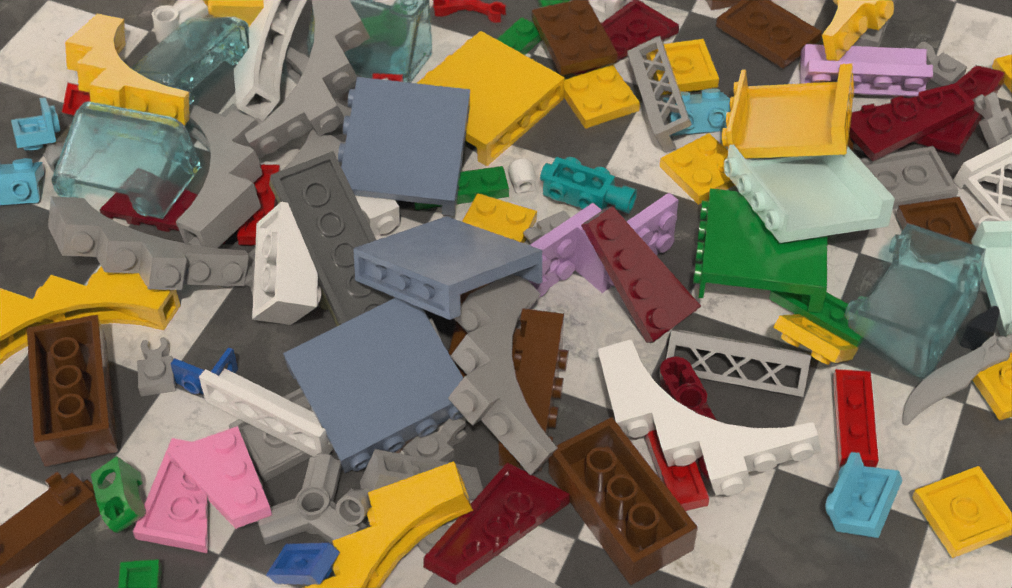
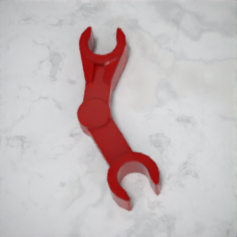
[433,0,506,23]

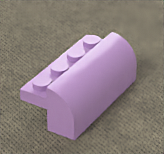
[800,44,933,97]

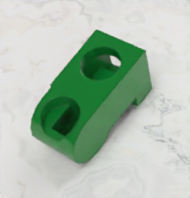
[90,456,146,533]

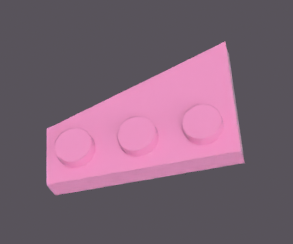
[167,426,272,529]

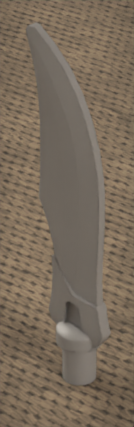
[903,334,1012,425]

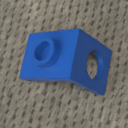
[170,347,238,395]

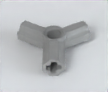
[257,453,367,545]

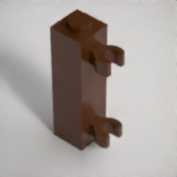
[0,471,101,588]

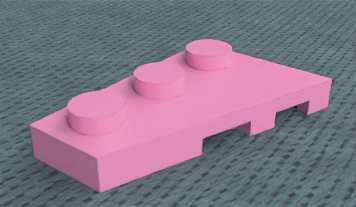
[133,438,208,553]

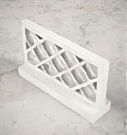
[953,138,1012,221]

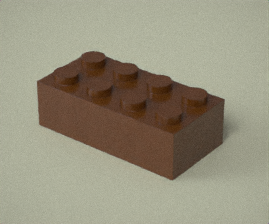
[27,314,118,467]
[549,417,698,585]

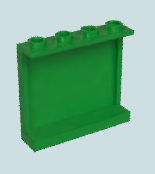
[693,188,827,313]

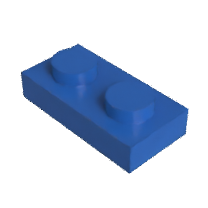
[266,543,340,585]

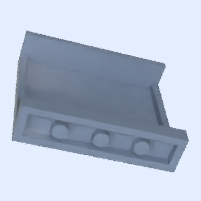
[338,77,470,216]
[353,216,542,320]
[283,298,463,473]

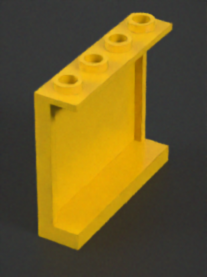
[417,31,564,166]
[722,64,854,159]

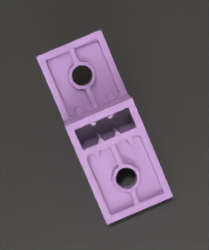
[528,193,678,297]

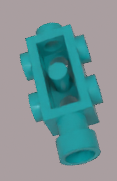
[540,157,637,214]

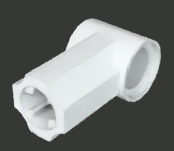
[152,0,209,45]

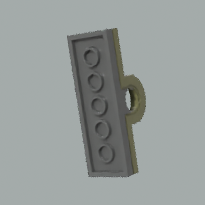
[269,151,396,326]

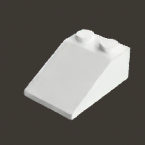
[252,202,321,325]

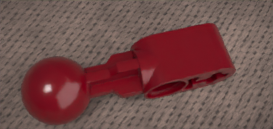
[659,356,717,482]

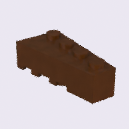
[499,308,569,472]

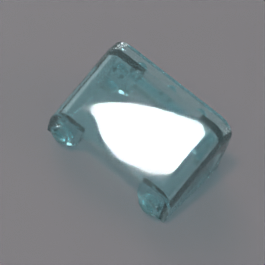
[307,0,432,83]
[131,16,250,129]
[51,102,202,219]
[845,223,986,379]

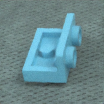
[663,89,730,136]
[11,97,60,150]
[0,158,45,205]
[826,452,903,538]

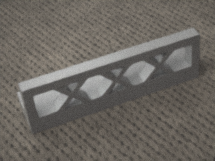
[627,36,692,153]
[666,328,811,397]

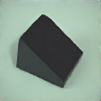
[960,306,1000,350]

